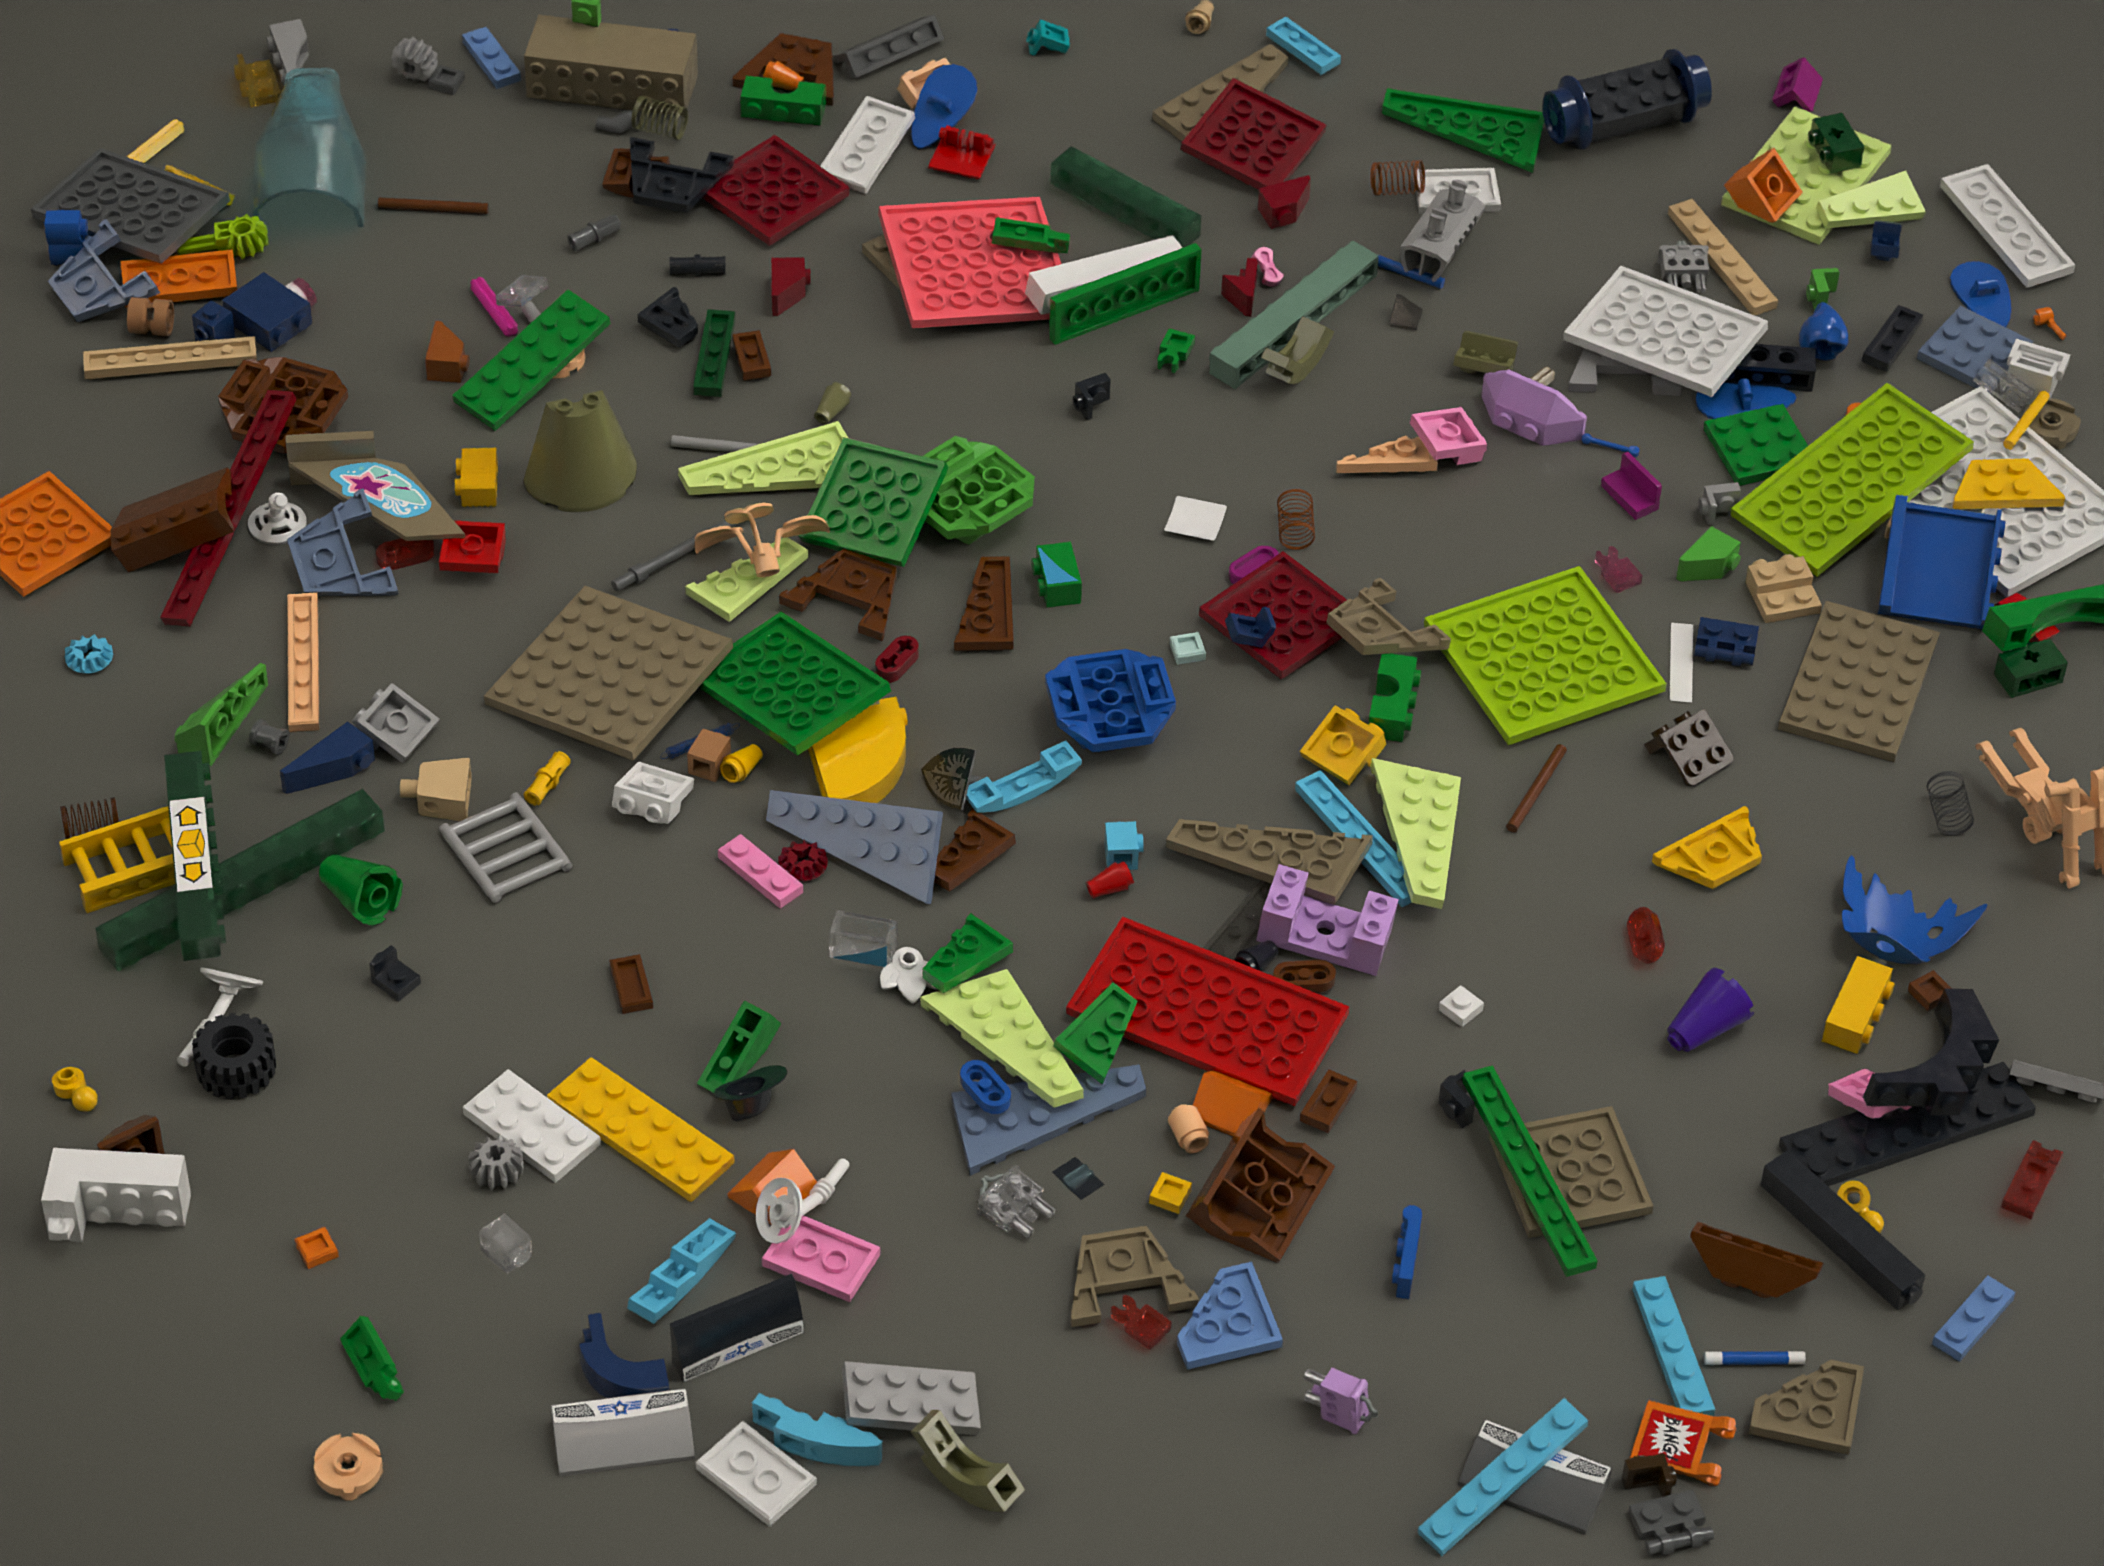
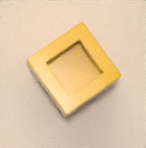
[1149,1172,1192,1214]

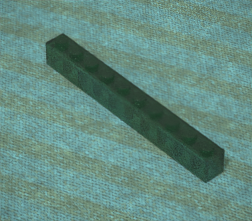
[95,789,385,971]

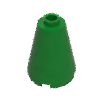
[319,855,403,925]

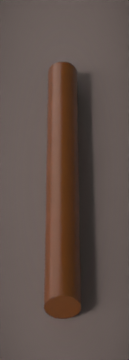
[378,197,489,214]
[1506,744,1567,833]

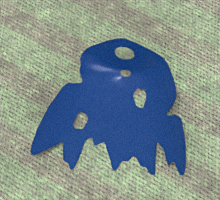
[1842,855,1988,964]

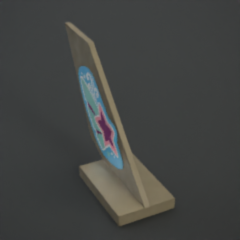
[286,431,465,541]

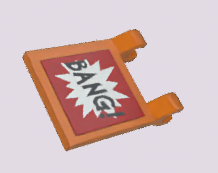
[1630,1400,1736,1486]

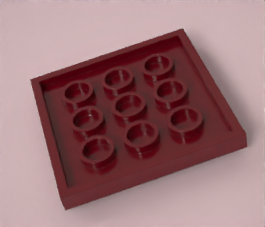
[1180,78,1327,190]
[702,135,850,246]
[1199,551,1347,680]

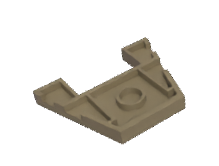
[1327,577,1451,655]
[1071,1226,1199,1327]

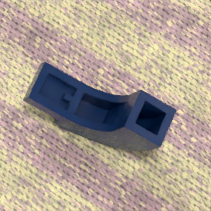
[579,1313,669,1398]

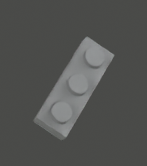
[2010,1060,2104,1103]

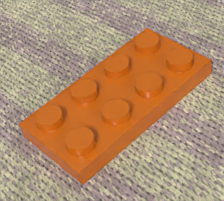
[121,249,237,307]

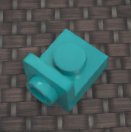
[1026,19,1070,56]

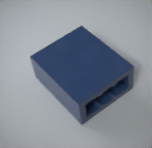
[222,272,313,352]

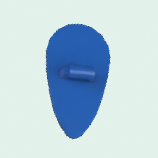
[911,64,978,149]
[1950,262,2011,328]
[1696,379,1796,419]

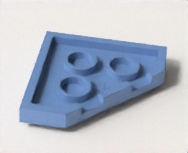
[1177,1262,1283,1370]

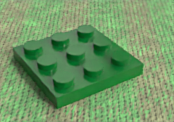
[1703,403,1808,486]

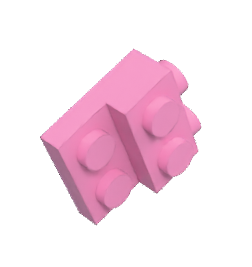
[1410,407,1487,465]

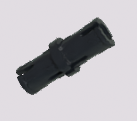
[670,254,726,276]

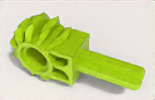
[177,214,269,260]

